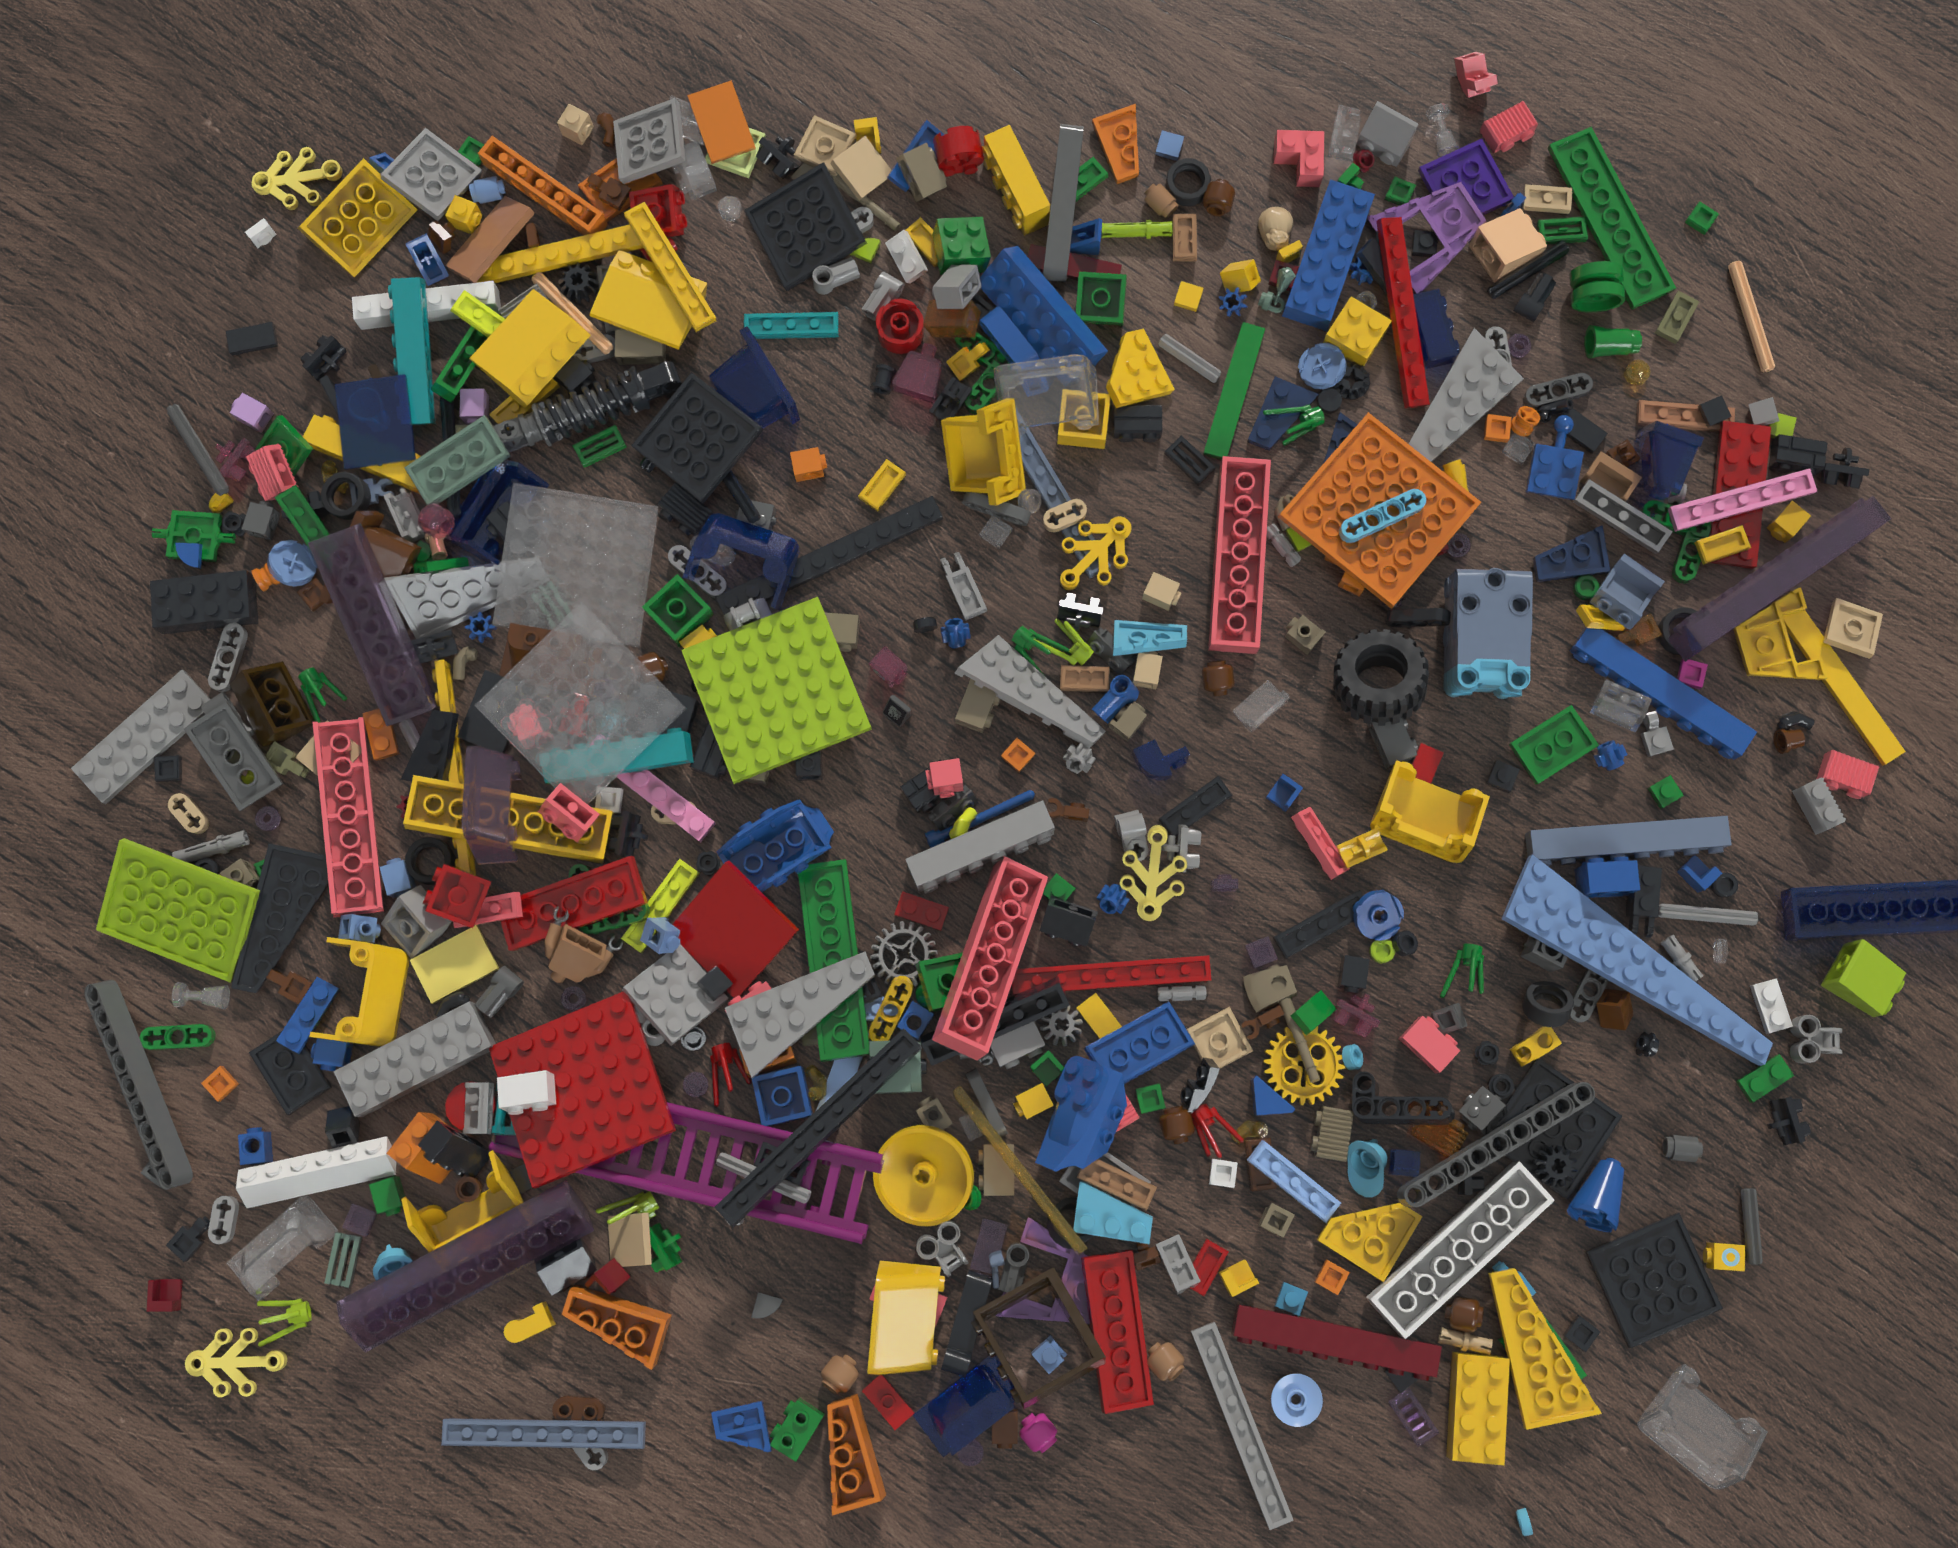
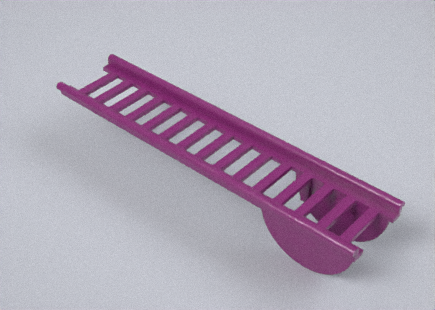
[489,1102,884,1244]

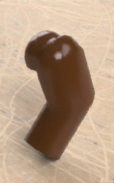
[596,112,615,147]

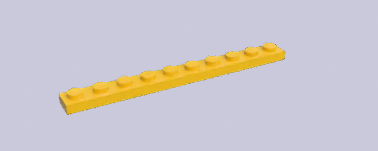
[432,659,476,875]

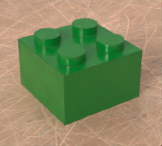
[932,217,991,275]
[1076,272,1127,326]
[642,574,714,647]

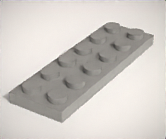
[71,670,210,804]

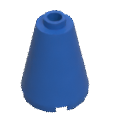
[1567,1158,1624,1232]

